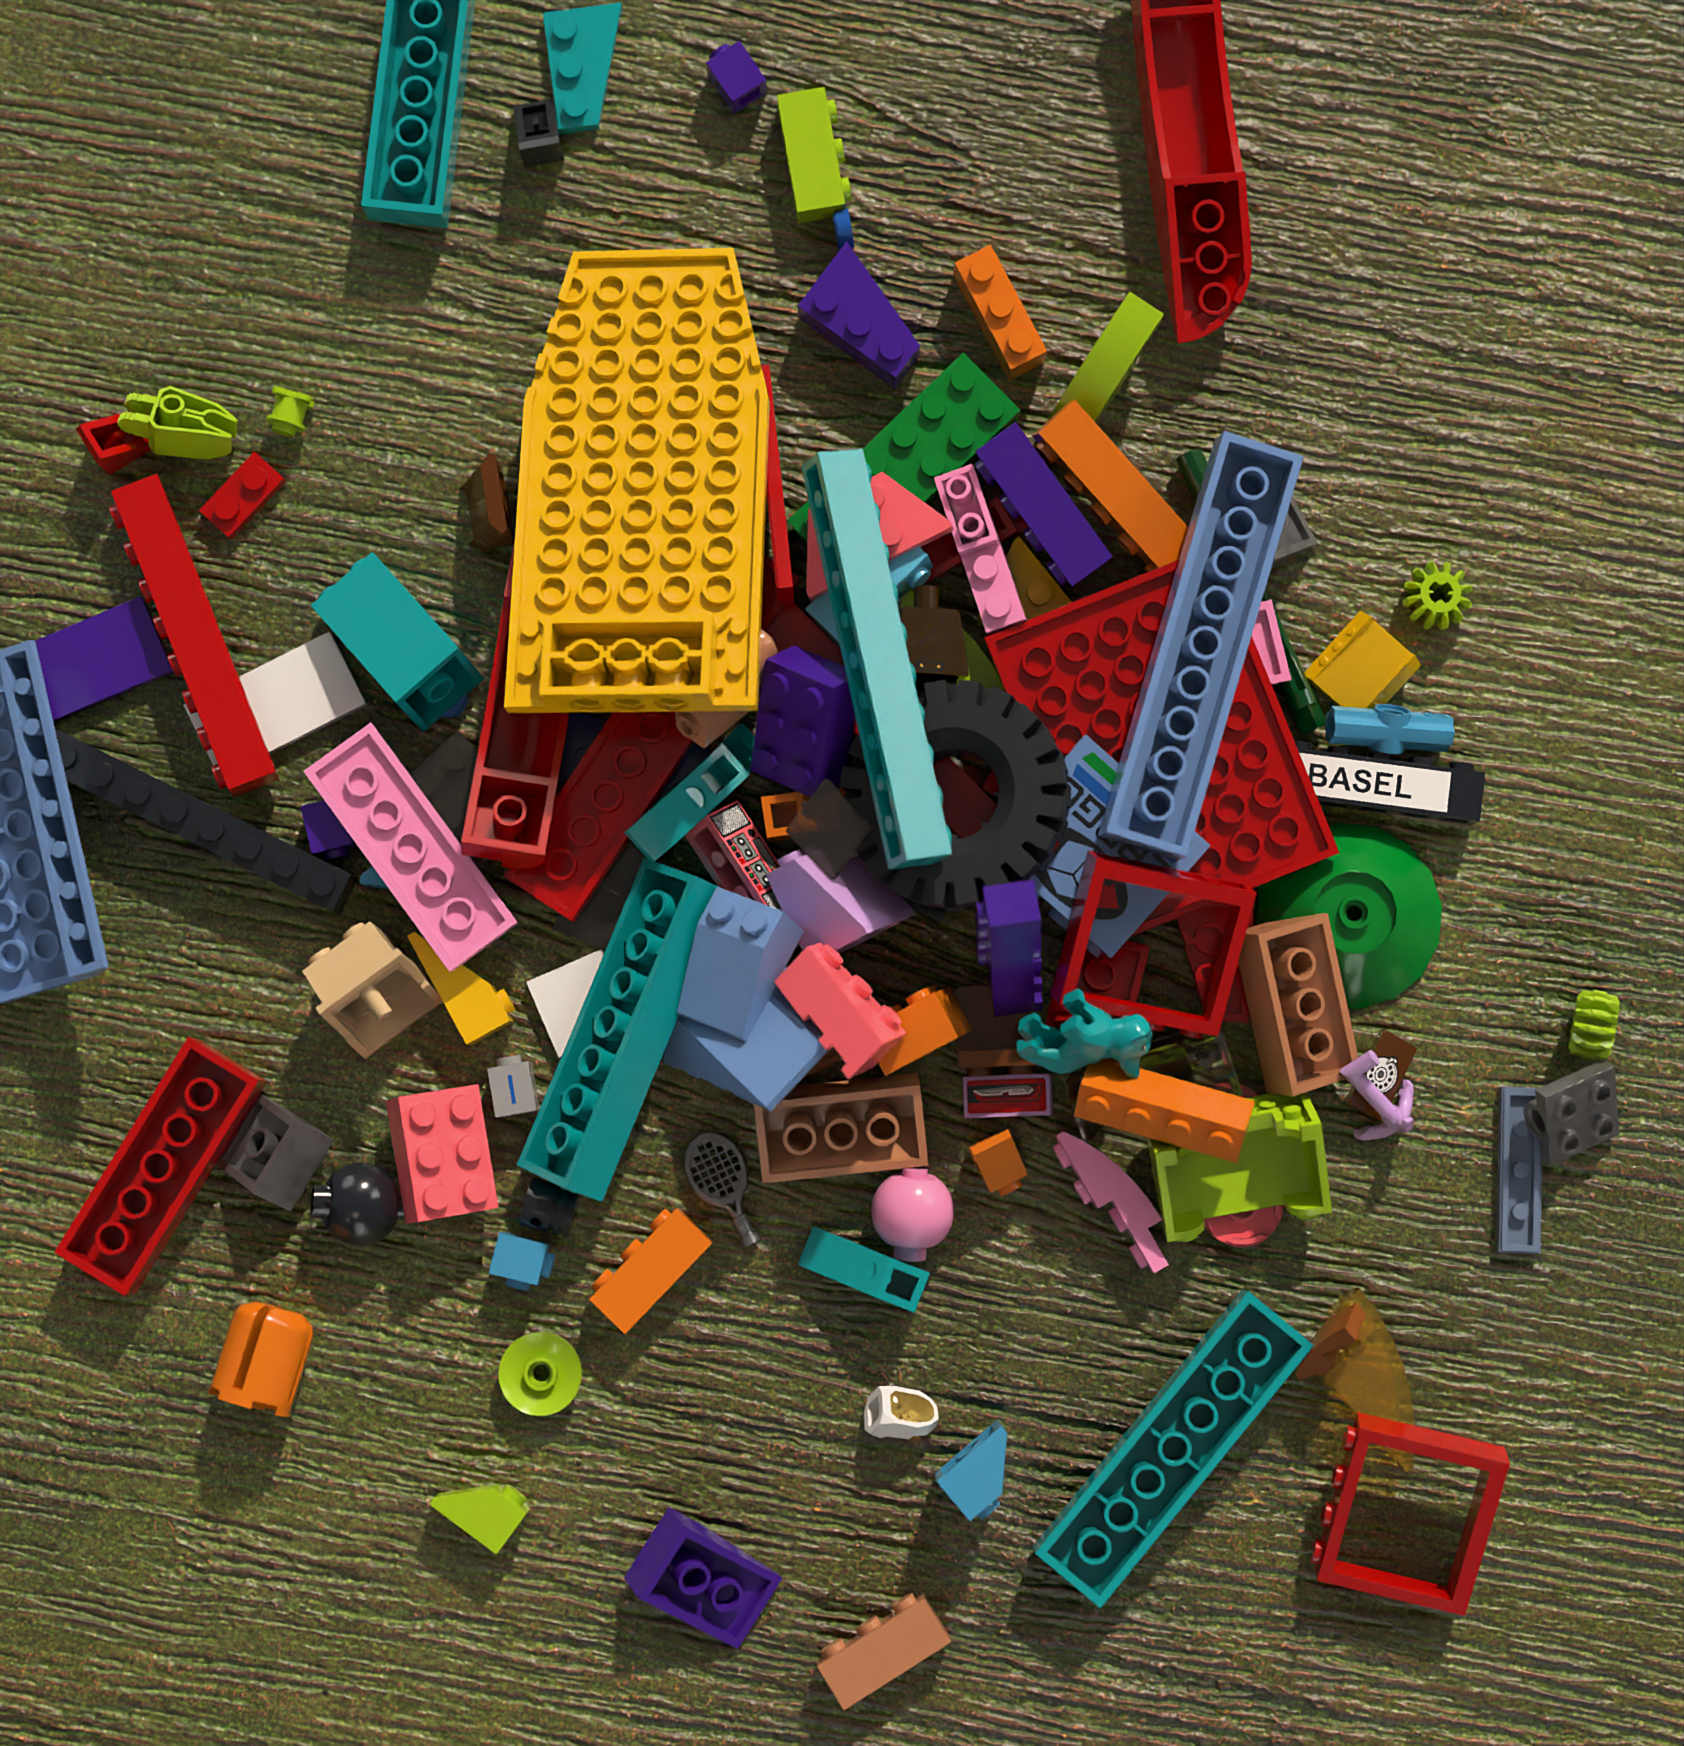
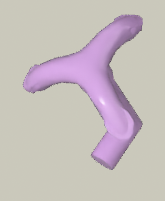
[1339,1050,1414,1140]

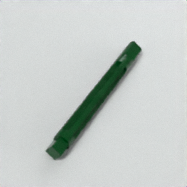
[1175,449,1325,735]

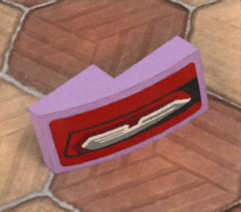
[963,1074,1053,1118]

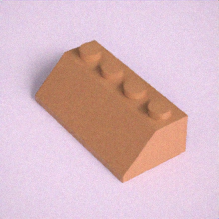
[1238,913,1358,1096]
[754,1073,928,1183]

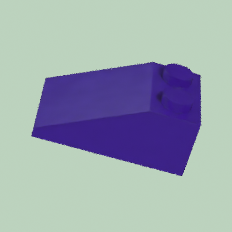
[624,1507,782,1649]

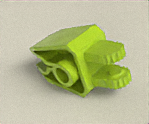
[117,386,237,460]

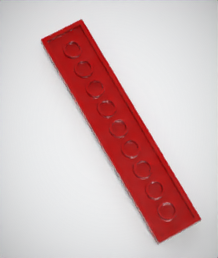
[504,555,801,923]

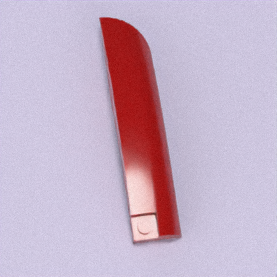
[1130,0,1252,344]

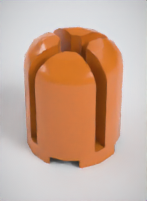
[208,1302,314,1417]

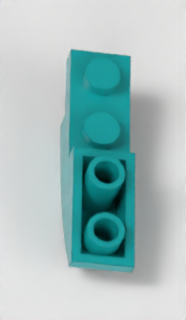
[624,723,755,863]

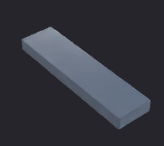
[1496,1087,1542,1254]

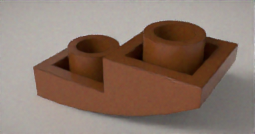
[1295,1303,1366,1381]

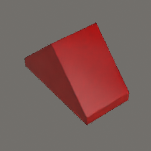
[76,411,151,475]

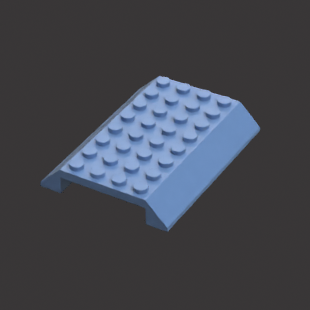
[0,640,109,1004]

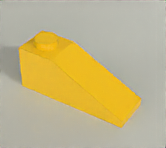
[407,932,515,1046]

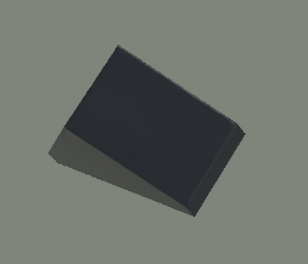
[513,98,565,167]

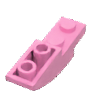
[934,464,1027,636]
[1052,1132,1169,1273]

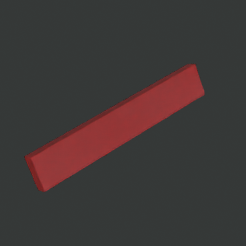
[761,365,795,605]

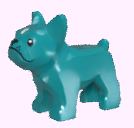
[1017,989,1153,1078]

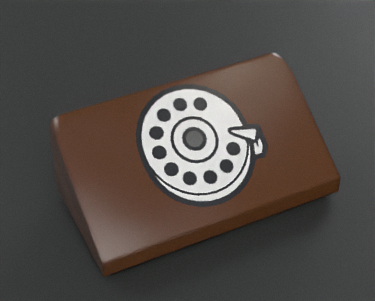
[1343,1029,1417,1122]

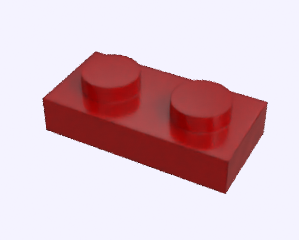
[199,451,287,540]

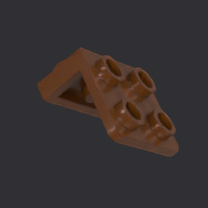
[954,985,1040,1077]

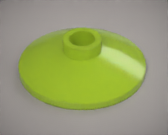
[498,1332,582,1416]

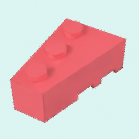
[774,943,906,1079]

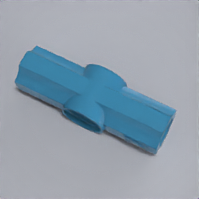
[1324,704,1455,754]

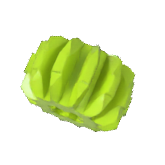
[1402,561,1472,631]
[1568,990,1620,1061]

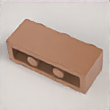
[817,1593,951,1710]

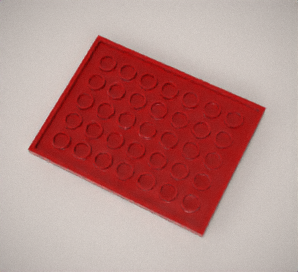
[984,560,1340,937]

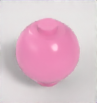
[871,1166,954,1262]

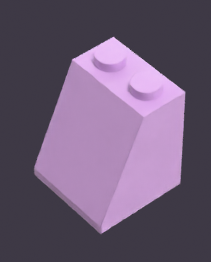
[766,841,915,953]

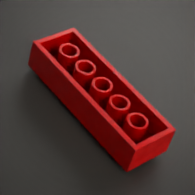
[54,1037,268,1296]

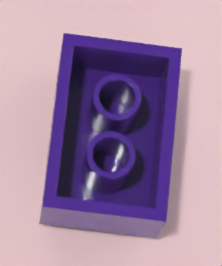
[750,645,855,800]

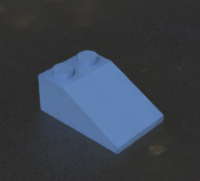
[677,887,804,1042]

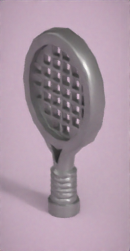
[683,1131,760,1248]

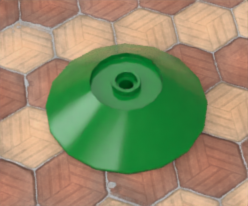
[1255,823,1442,1009]

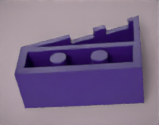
[798,241,920,389]

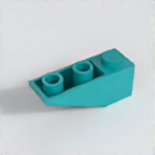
[798,1226,930,1313]

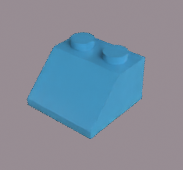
[934,1419,1007,1521]

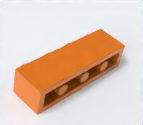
[1074,1059,1255,1163]

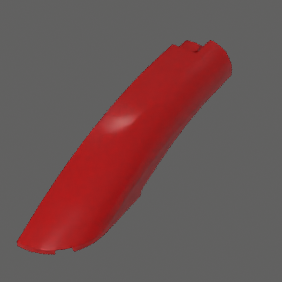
[461,539,570,869]

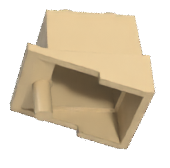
[302,921,443,1059]

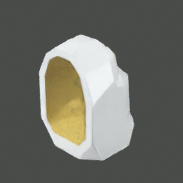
[864,1386,939,1439]

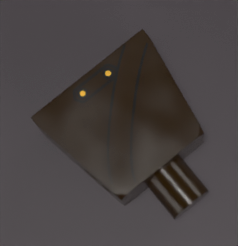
[898,585,969,684]

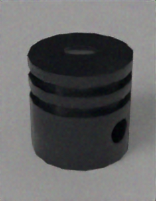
[519,1177,581,1239]

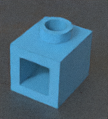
[489,1231,556,1291]

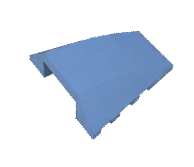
[663,964,828,1111]

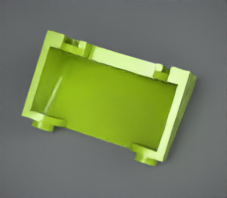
[1146,1093,1332,1242]

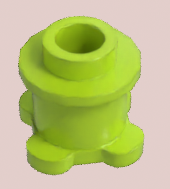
[266,386,315,437]

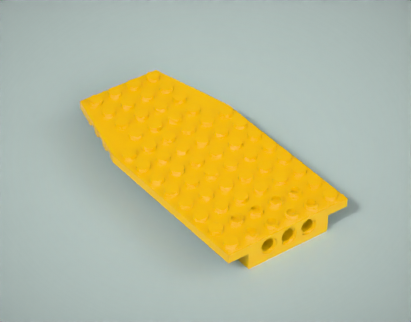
[504,248,770,713]

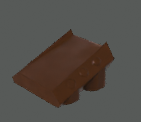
[460,453,514,553]

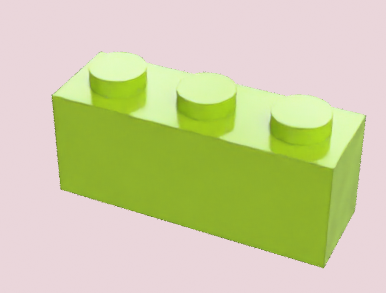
[777,87,852,224]

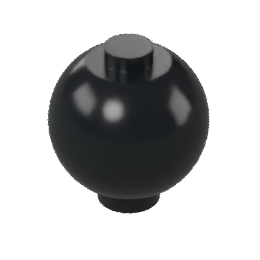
[310,1162,404,1246]

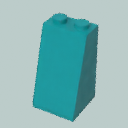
[310,552,485,732]

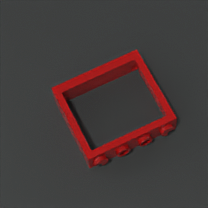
[1051,850,1257,1039]
[1310,1412,1510,1616]

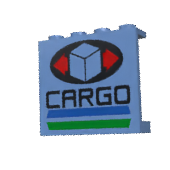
[1030,735,1211,958]

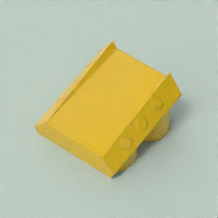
[1304,611,1421,709]

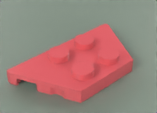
[806,472,954,602]

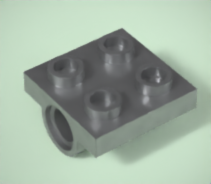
[1523,1059,1619,1165]

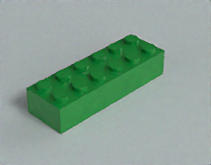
[787,352,1020,549]

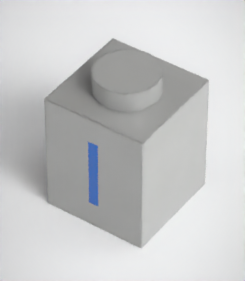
[487,1055,540,1118]

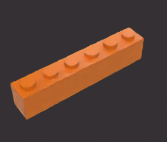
[1032,400,1189,573]

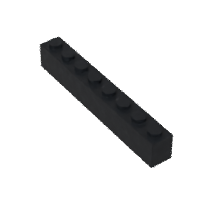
[55,729,358,915]

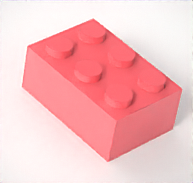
[386,1084,499,1224]

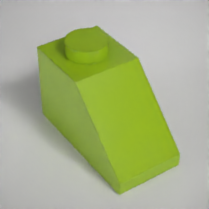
[429,1484,530,1554]

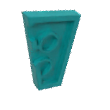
[543,2,623,134]

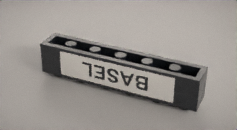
[1295,741,1486,825]

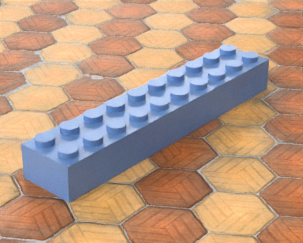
[1098,431,1304,861]

